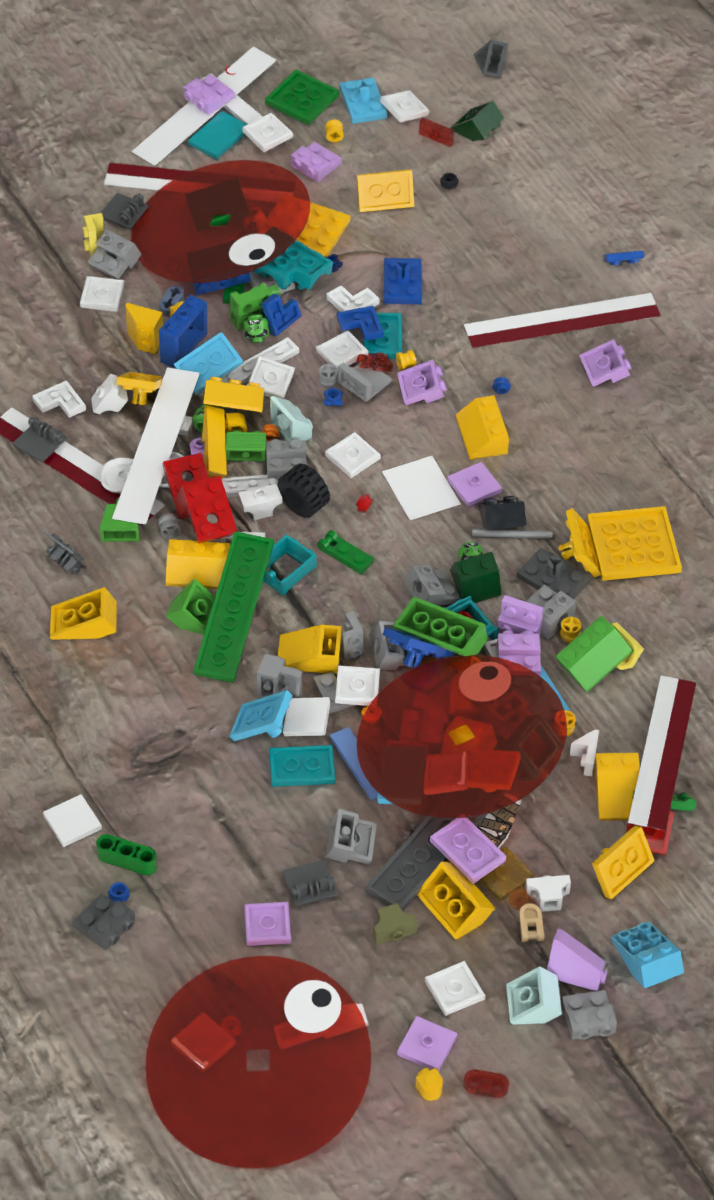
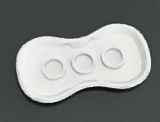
[100,452,187,494]

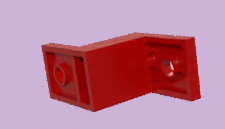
[162,453,238,544]

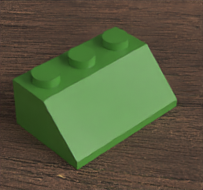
[555,615,633,693]

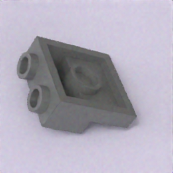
[72,893,135,951]

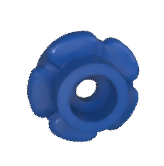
[492,377,511,394]
[108,882,130,902]

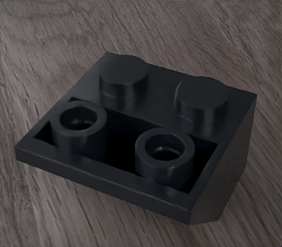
[478,496,526,530]

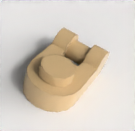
[519,903,544,942]

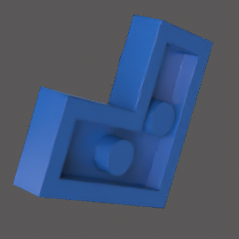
[262,293,302,336]
[336,306,384,341]

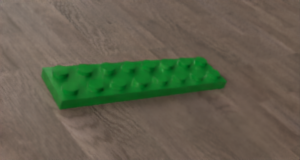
[193,531,274,683]

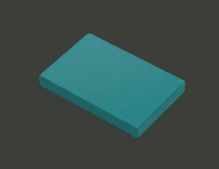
[188,111,248,160]
[364,313,402,359]
[269,745,335,787]

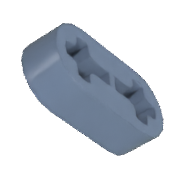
[160,285,184,317]

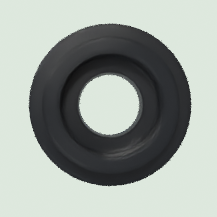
[440,173,458,189]

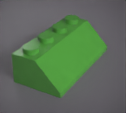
[393,597,488,656]

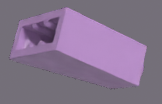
[547,929,608,991]

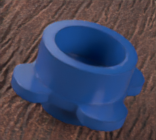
[323,388,343,406]

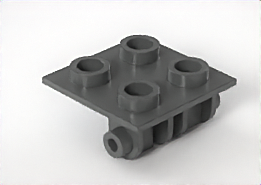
[101,193,149,229]
[12,417,68,463]
[44,531,87,575]
[282,859,338,907]

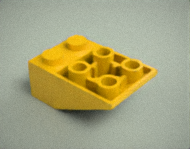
[277,625,342,674]

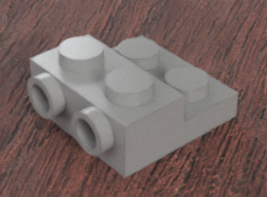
[266,438,307,477]
[561,990,617,1040]

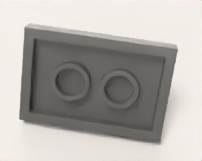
[517,548,590,599]

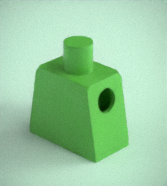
[100,498,140,542]

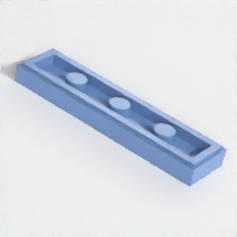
[330,727,380,801]

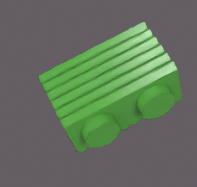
[226,430,266,462]

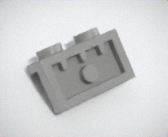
[342,611,364,660]

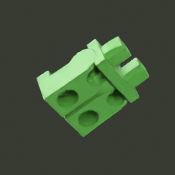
[229,283,280,331]

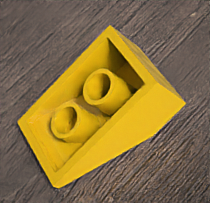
[50,587,117,640]
[594,753,640,821]

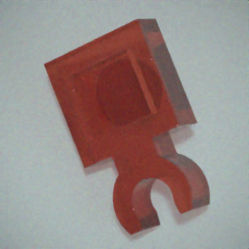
[356,353,393,371]

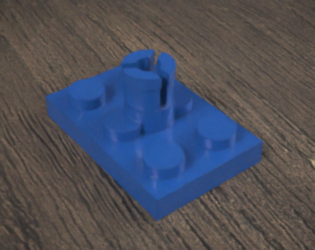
[384,258,422,304]
[383,627,455,669]

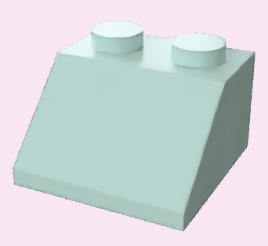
[270,396,313,441]
[506,966,562,1025]

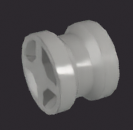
[319,364,338,388]
[158,513,181,539]

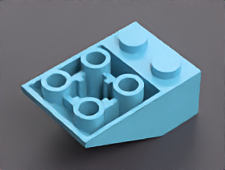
[610,921,684,989]

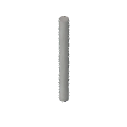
[472,529,552,539]

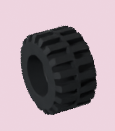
[277,463,330,518]

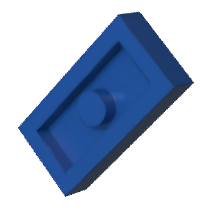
[603,250,644,265]

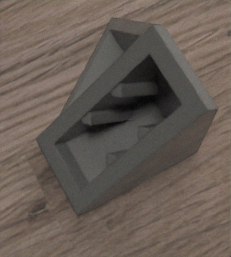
[473,40,508,78]

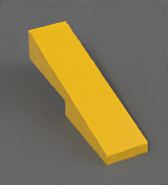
[202,405,227,478]

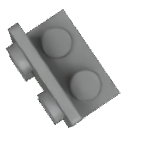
[338,360,392,402]

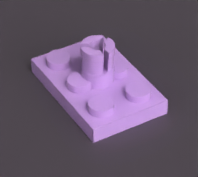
[430,814,506,884]

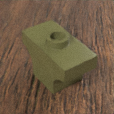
[373,903,418,945]

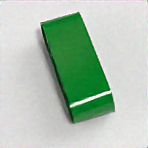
[96,834,157,875]

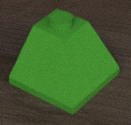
[166,579,215,635]

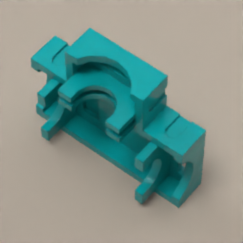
[253,227,333,290]

